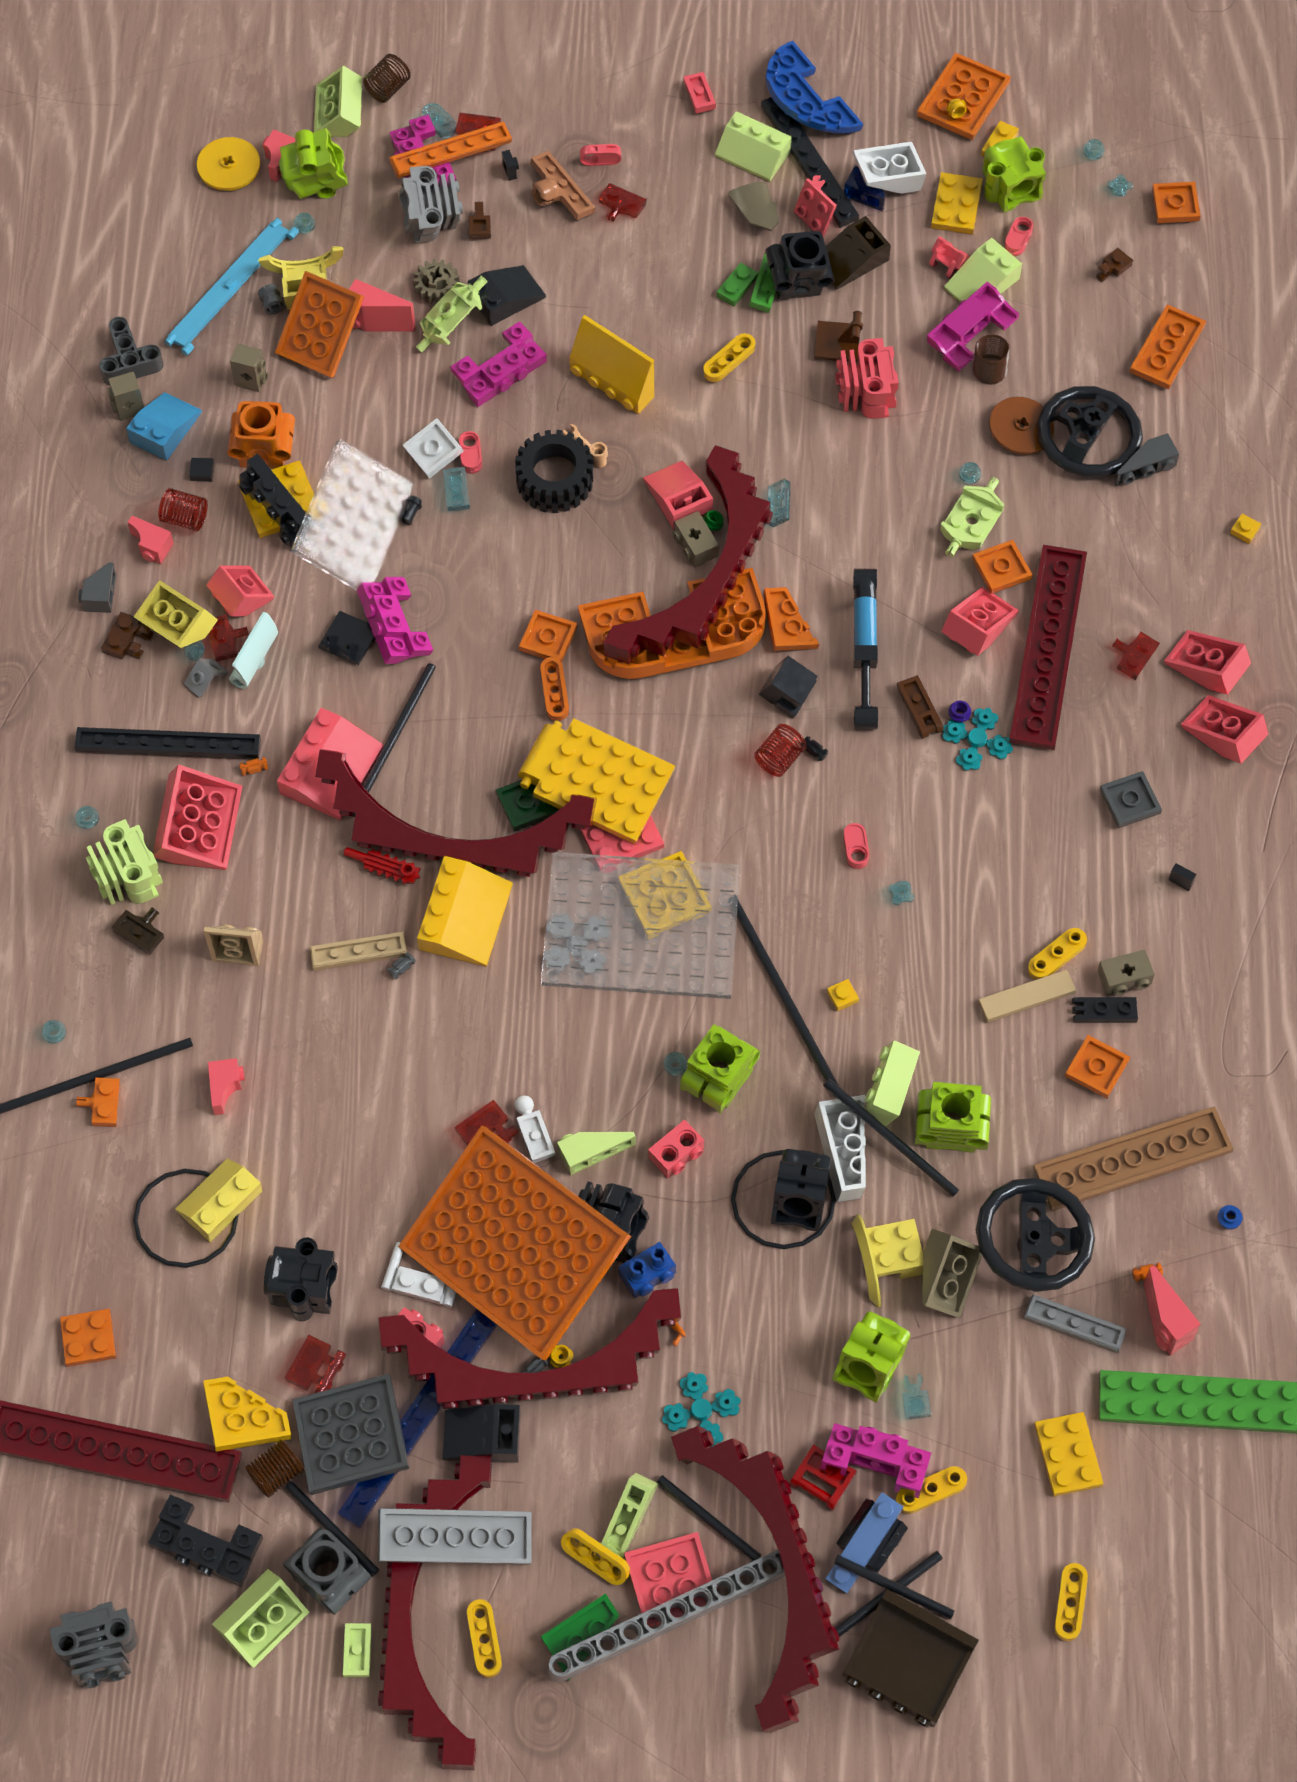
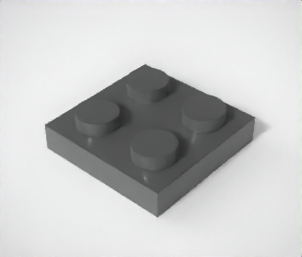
[1100,771,1162,828]

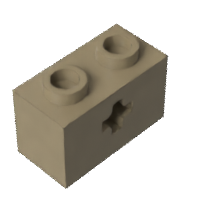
[230,343,268,392]
[107,371,144,421]
[672,511,719,567]
[1098,950,1155,996]

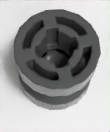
[258,284,285,315]

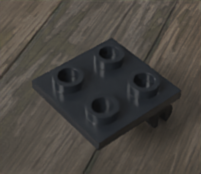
[318,611,375,665]

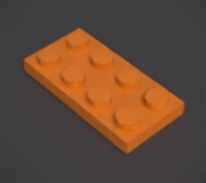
[1129,304,1206,390]

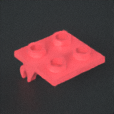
[793,175,837,237]

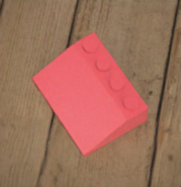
[277,708,384,821]
[153,764,243,870]

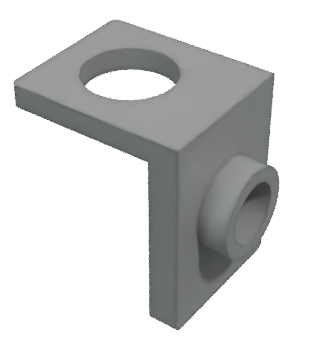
[184,658,229,697]

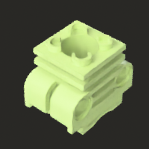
[86,819,163,905]

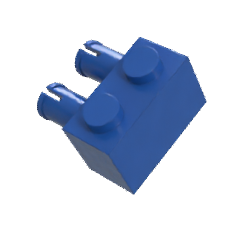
[618,1242,676,1299]

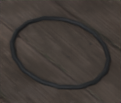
[731,1150,836,1249]
[133,1168,239,1268]

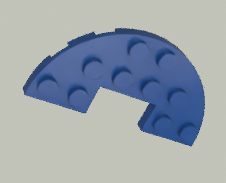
[765,41,864,134]

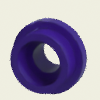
[948,700,971,723]

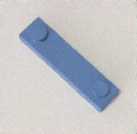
[826,1492,904,1593]

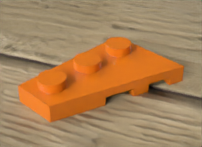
[763,587,819,651]

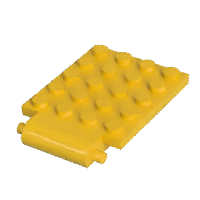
[518,718,675,844]

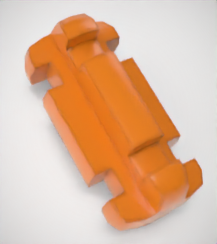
[239,757,268,776]
[1132,1262,1163,1282]

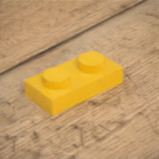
[981,121,1019,157]

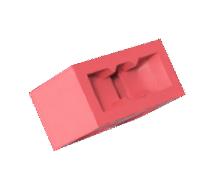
[648,1119,704,1178]

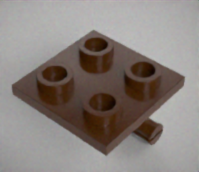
[814,311,863,363]

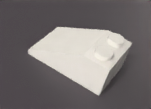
[853,142,926,194]

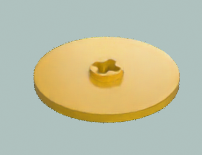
[197,137,260,191]

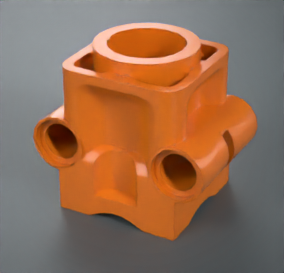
[227,401,295,469]

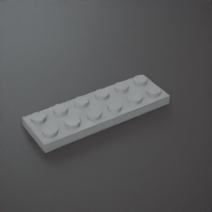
[378,1508,532,1565]

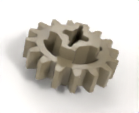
[413,259,460,303]

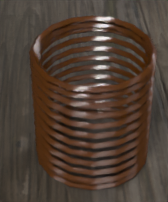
[363,54,411,103]
[973,334,1010,384]
[245,1439,304,1498]

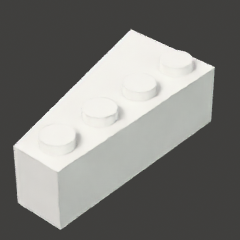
[814,1095,866,1202]

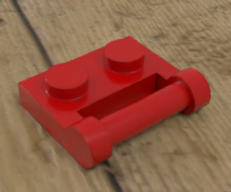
[789,1444,857,1511]

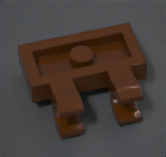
[101,612,154,659]

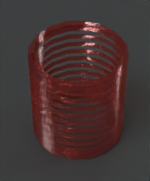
[158,488,208,532]
[754,724,806,777]

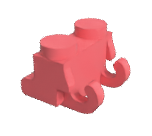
[929,236,969,279]

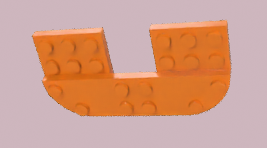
[578,568,766,679]

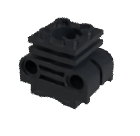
[578,1181,649,1263]

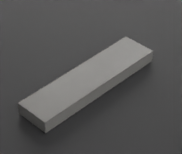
[1024,1294,1127,1353]

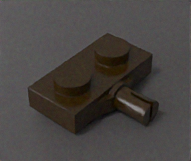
[112,907,164,955]

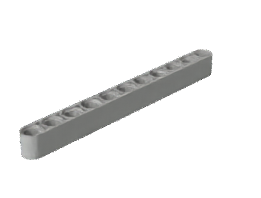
[547,1550,785,1682]

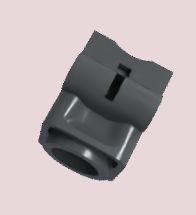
[283,1527,372,1615]

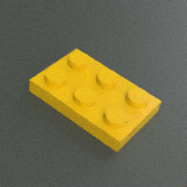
[931,172,983,235]
[1034,1412,1104,1497]

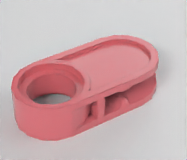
[580,144,622,166]
[1004,216,1033,256]
[459,431,482,474]
[843,823,869,869]

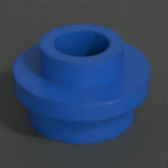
[1218,1205,1243,1230]

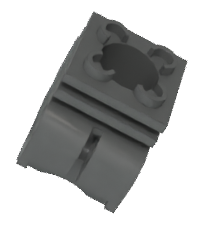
[49,1601,137,1689]

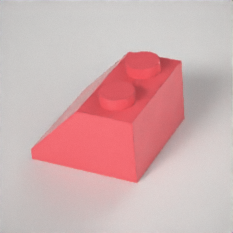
[206,565,275,617]

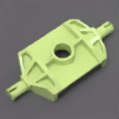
[416,276,488,353]
[940,477,1004,557]

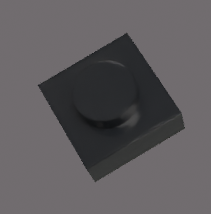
[502,149,519,181]

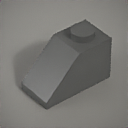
[78,562,117,613]

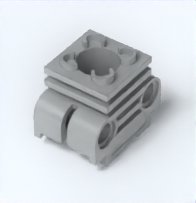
[398,166,463,243]

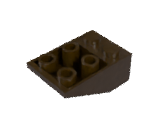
[826,216,891,290]

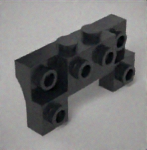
[238,454,312,550]
[148,1494,263,1587]

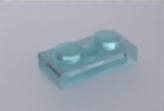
[443,467,470,511]
[768,478,790,527]

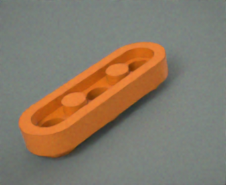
[540,657,569,721]

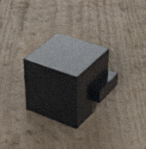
[758,656,818,718]

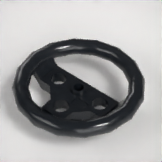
[1036,386,1143,478]
[975,1177,1095,1292]

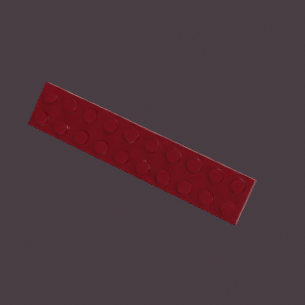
[1009,544,1087,750]
[0,1400,242,1502]

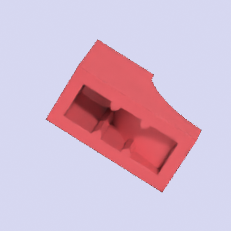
[263,129,295,182]
[128,516,174,564]
[208,1058,245,1115]

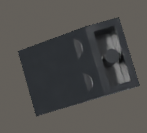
[442,1404,521,1463]

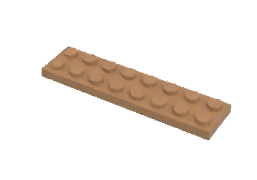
[1033,1106,1234,1212]

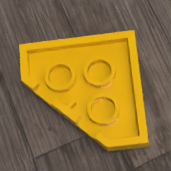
[203,1377,291,1452]

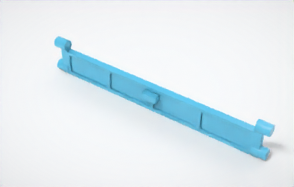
[164,218,299,356]

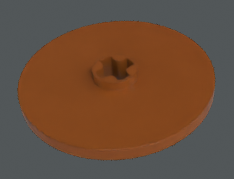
[989,397,1054,455]

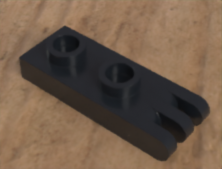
[1072,997,1138,1023]

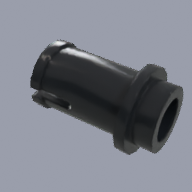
[398,495,422,525]

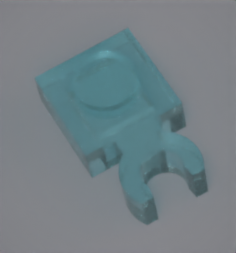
[902,1374,931,1420]

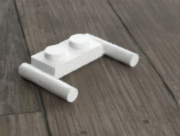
[381,1242,456,1308]

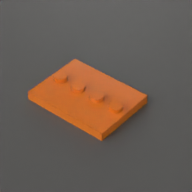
[917,52,1011,141]
[275,271,364,378]

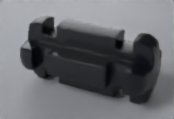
[801,736,828,761]

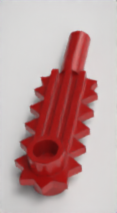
[343,847,421,885]

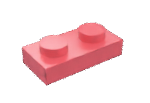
[684,72,716,114]

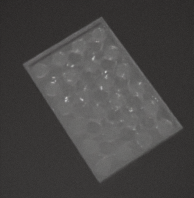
[290,439,414,590]

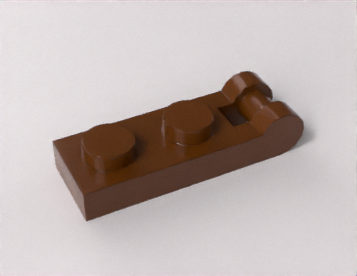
[896,675,944,739]

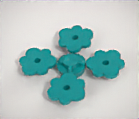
[943,708,1013,771]
[662,1372,741,1446]

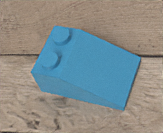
[126,392,202,461]

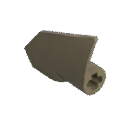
[728,182,779,231]

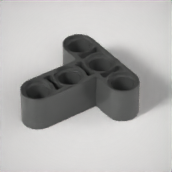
[99,316,164,385]

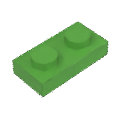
[716,262,758,306]

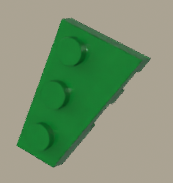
[540,1593,620,1681]

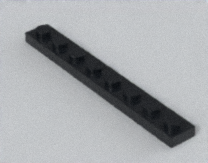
[761,97,859,228]
[74,727,261,759]

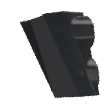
[836,1499,908,1573]

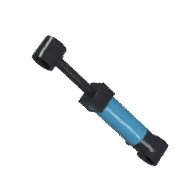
[853,568,878,729]

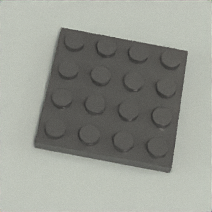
[292,1374,410,1495]

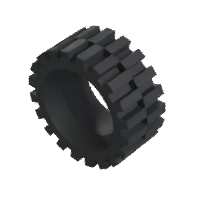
[515,430,593,513]

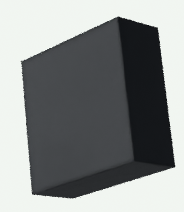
[189,458,214,482]
[1169,863,1197,891]

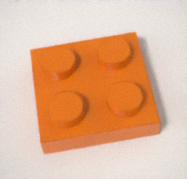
[1152,181,1201,223]
[972,540,1032,594]
[519,609,578,662]
[1065,1035,1131,1099]
[60,1308,116,1367]

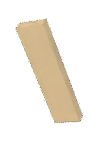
[310,932,407,971]
[978,970,1076,1023]

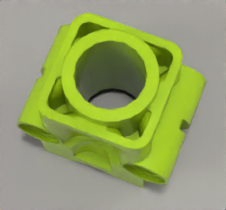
[279,128,348,199]
[982,136,1046,213]
[832,1312,910,1403]

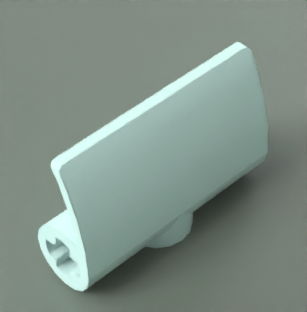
[229,612,278,689]

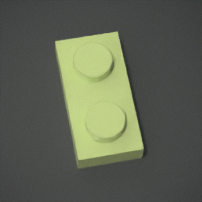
[343,1623,372,1678]

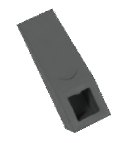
[1115,433,1179,486]

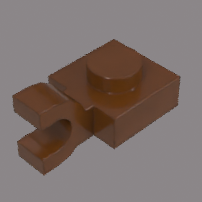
[469,202,491,239]
[1096,248,1133,282]

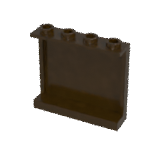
[842,1589,979,1728]

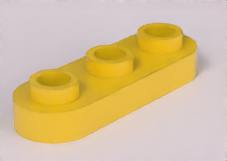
[703,333,755,382]
[1028,928,1087,980]
[896,1466,967,1514]
[561,1528,630,1585]
[1054,1563,1088,1641]
[467,1599,502,1678]

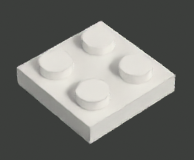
[403,418,464,479]

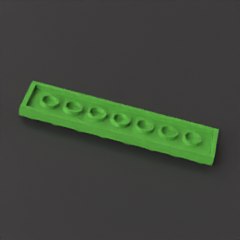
[1099,1370,1297,1434]

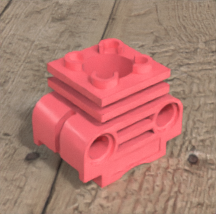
[835,338,899,419]

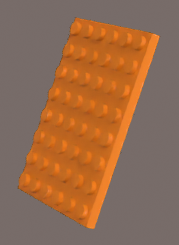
[398,1125,631,1361]

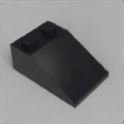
[468,265,546,326]

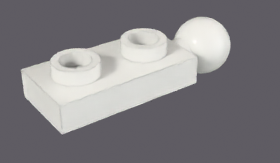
[515,1095,556,1163]

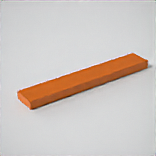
[389,121,512,178]

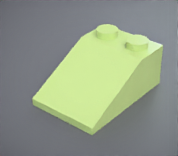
[944,238,1022,303]

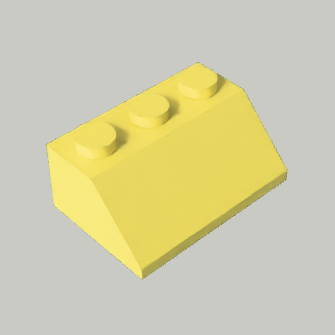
[134,580,218,648]
[175,1158,262,1242]

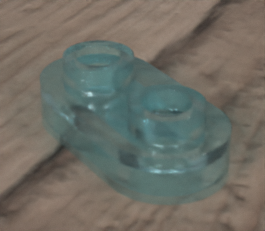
[422,103,457,138]

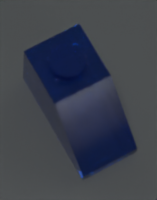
[844,165,885,211]

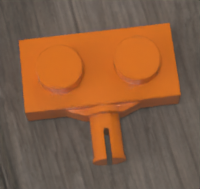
[76,1078,120,1127]

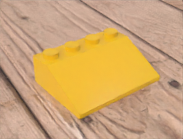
[569,315,654,414]
[417,856,513,967]

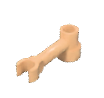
[563,424,608,468]

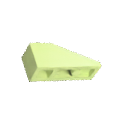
[557,1132,636,1175]
[601,1473,658,1558]

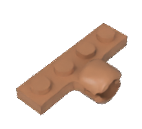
[530,151,595,220]

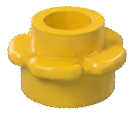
[946,99,967,119]
[549,1345,574,1368]

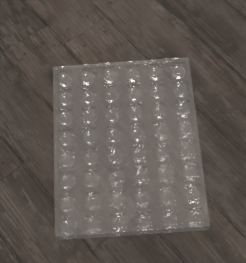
[541,852,740,999]

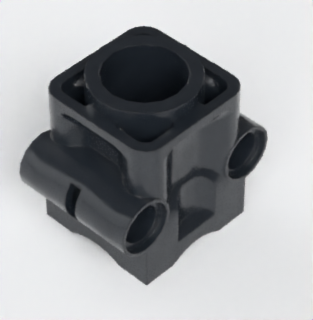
[765,231,835,299]
[771,1149,831,1232]
[264,1237,338,1321]

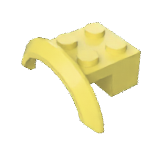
[258,246,343,310]
[851,1214,923,1307]

